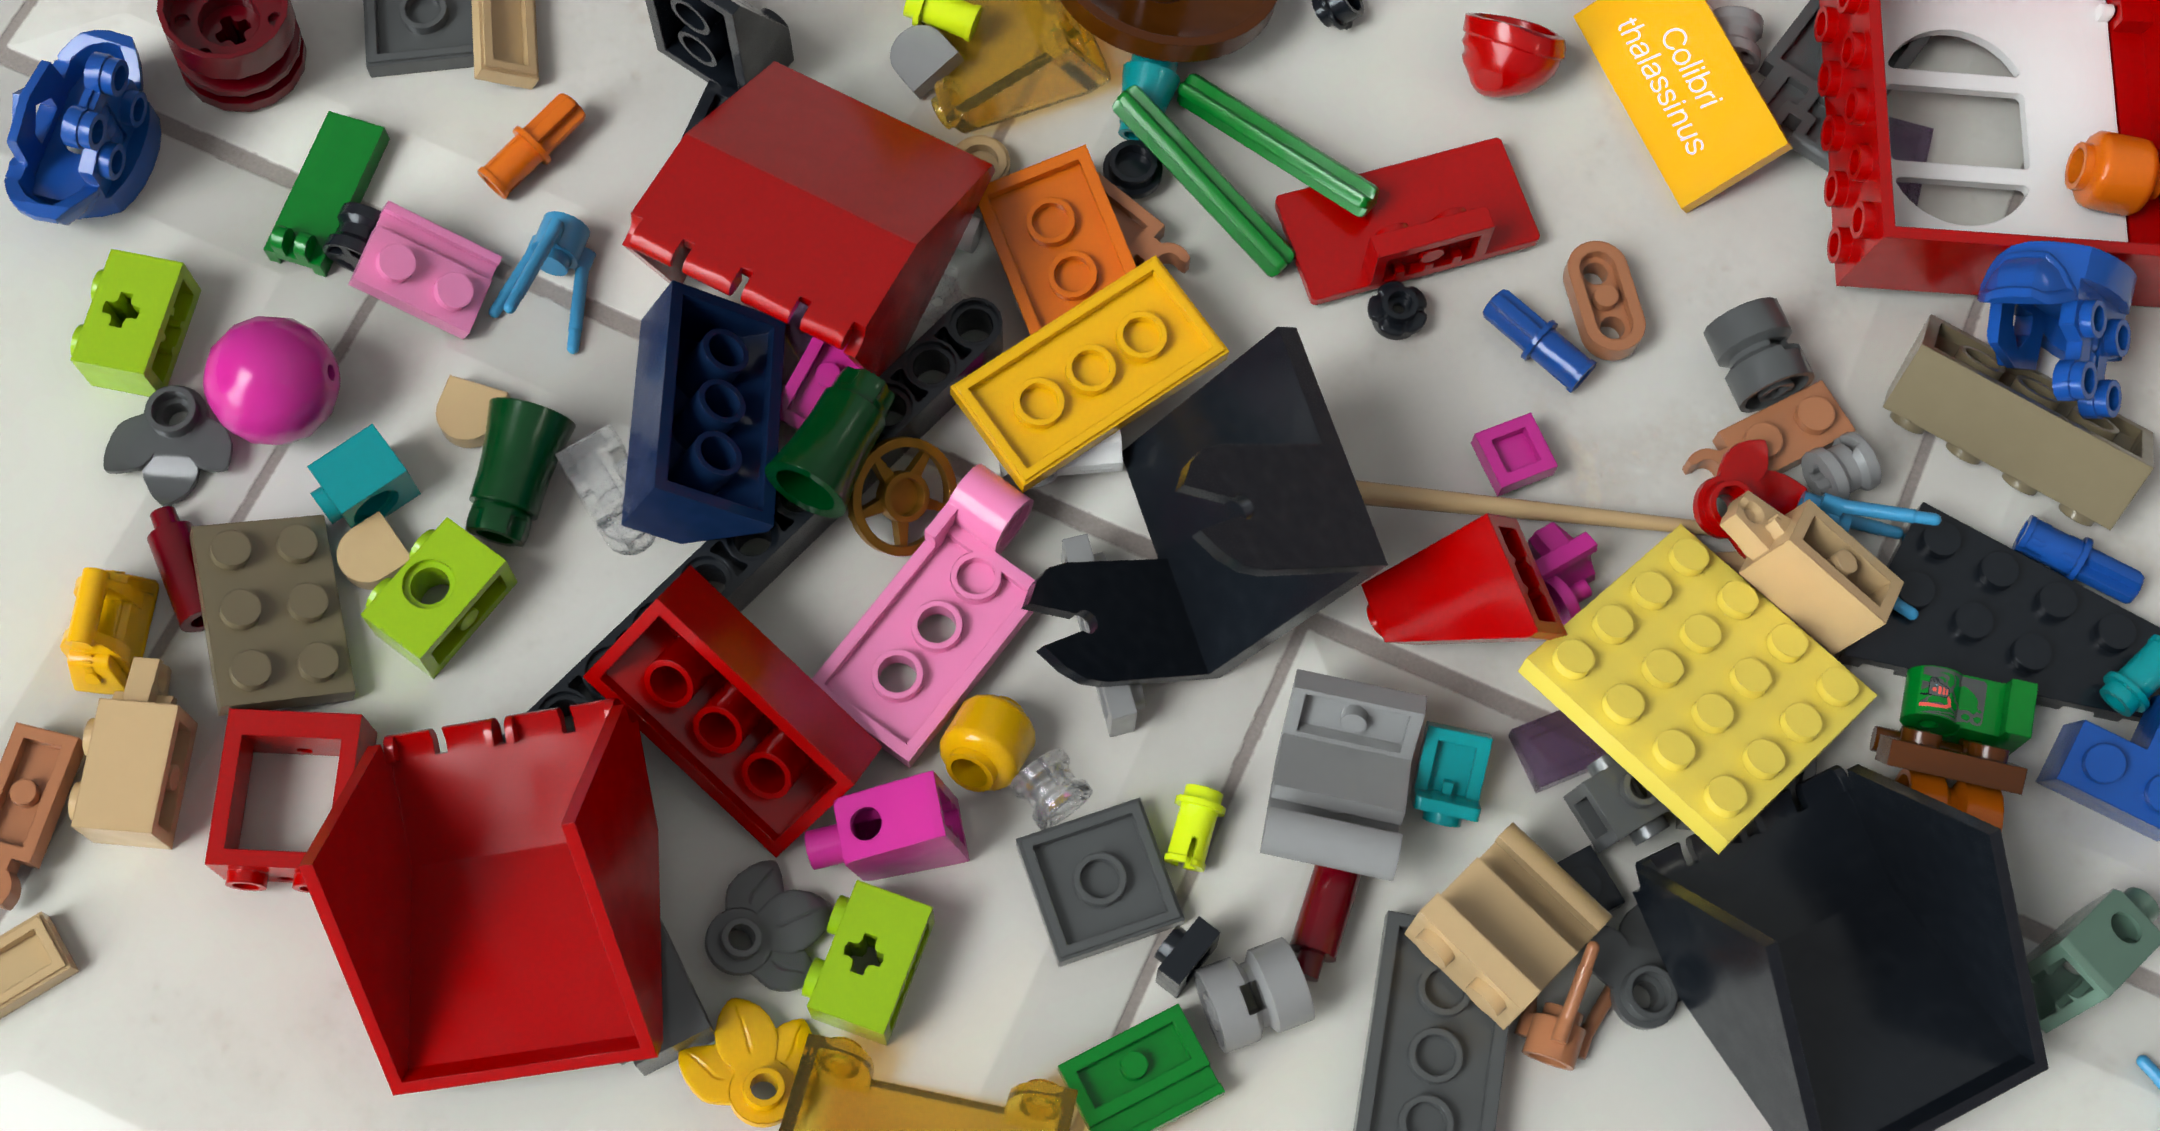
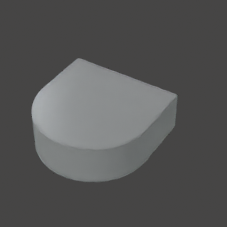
[890,25,964,99]

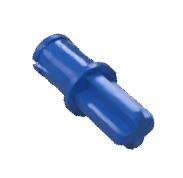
[1483,289,1597,393]
[2012,515,2145,604]

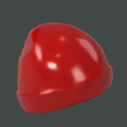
[1461,13,1566,98]

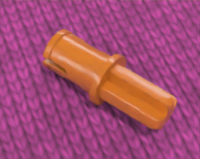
[477,93,586,199]

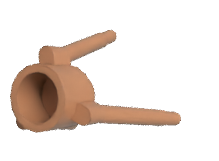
[1514,941,1612,1071]

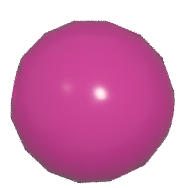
[203,316,341,445]

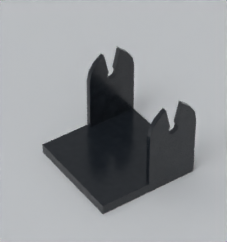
[1022,327,1388,687]

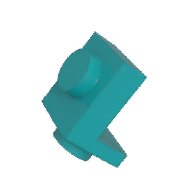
[1410,721,1493,827]

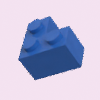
[2036,695,2160,841]

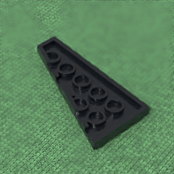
[1838,502,2160,722]

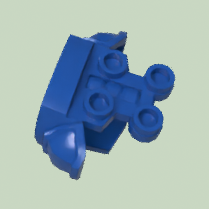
[4,30,162,226]
[1977,241,2137,419]

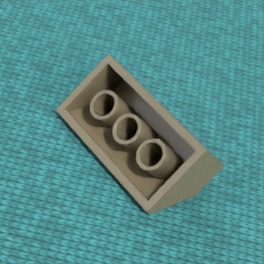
[1883,314,2154,531]

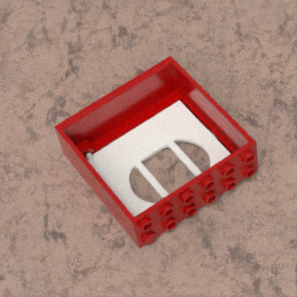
[1814,0,2160,308]

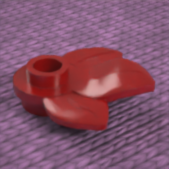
[1693,439,1808,559]

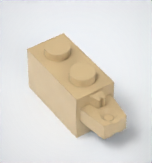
[1720,490,1904,655]
[68,657,198,850]

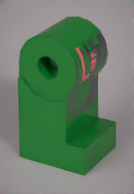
[1899,665,2038,755]

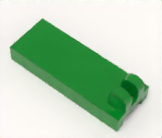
[263,111,390,277]

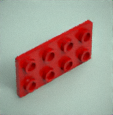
[1275,138,1540,305]

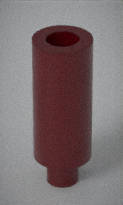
[147,506,204,633]
[1289,865,1362,982]

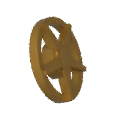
[847,436,957,556]

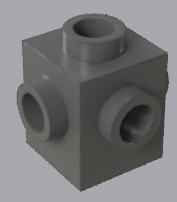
[1563,753,1670,853]

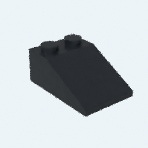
[645,0,794,90]

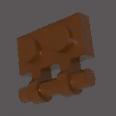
[1870,725,2028,795]

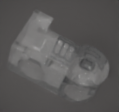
[555,423,656,555]

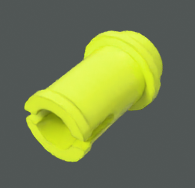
[903,0,983,42]
[1164,784,1226,872]

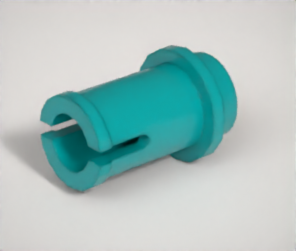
[2099,634,2160,717]

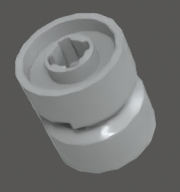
[1193,937,1315,1054]

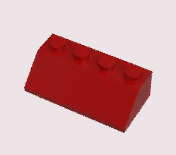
[583,565,883,858]

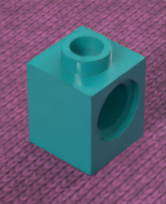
[307,424,421,528]

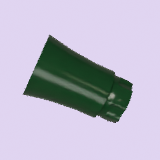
[765,367,895,518]
[465,397,576,547]

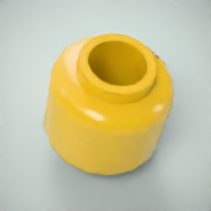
[939,694,1036,792]

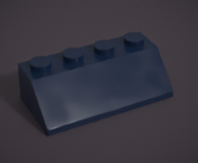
[621,280,786,544]

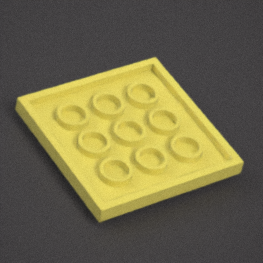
[1518,524,1878,855]

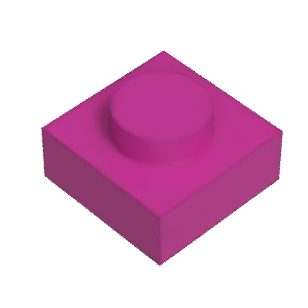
[1471,412,1558,497]

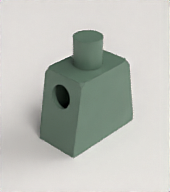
[2026,887,2160,1033]

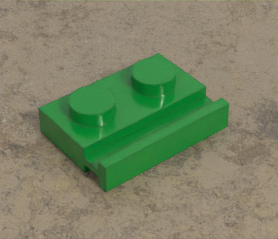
[1058,1003,1225,1131]

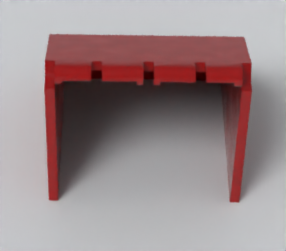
[622,61,995,377]
[299,698,663,1096]

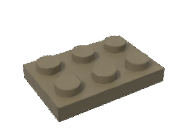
[190,515,356,716]

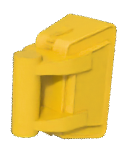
[60,567,159,695]

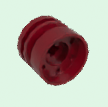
[156,0,306,112]

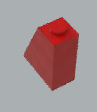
[1361,513,1567,645]

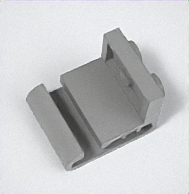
[1260,669,1427,881]

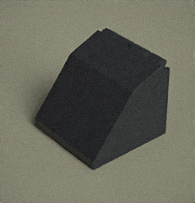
[1632,764,2049,1131]

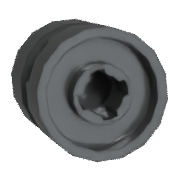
[1703,297,1815,413]

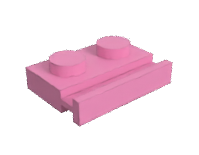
[348,200,502,339]

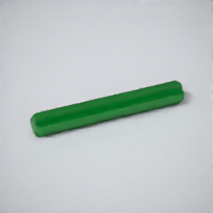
[1177,73,1379,217]
[1112,85,1296,278]

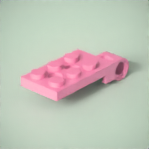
[812,464,1035,768]

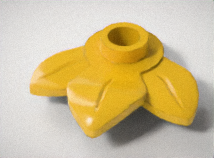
[678,997,816,1128]

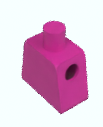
[805,771,970,881]

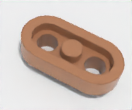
[1563,241,1646,361]

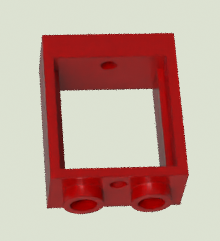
[205,708,377,893]

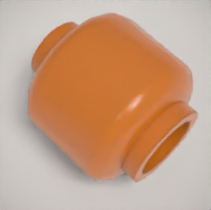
[2065,131,2160,216]

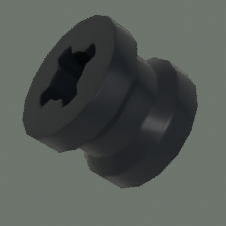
[322,202,381,272]

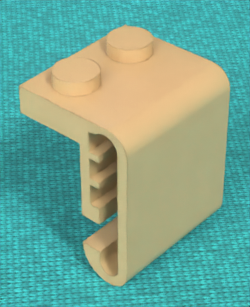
[1404,822,1613,1030]

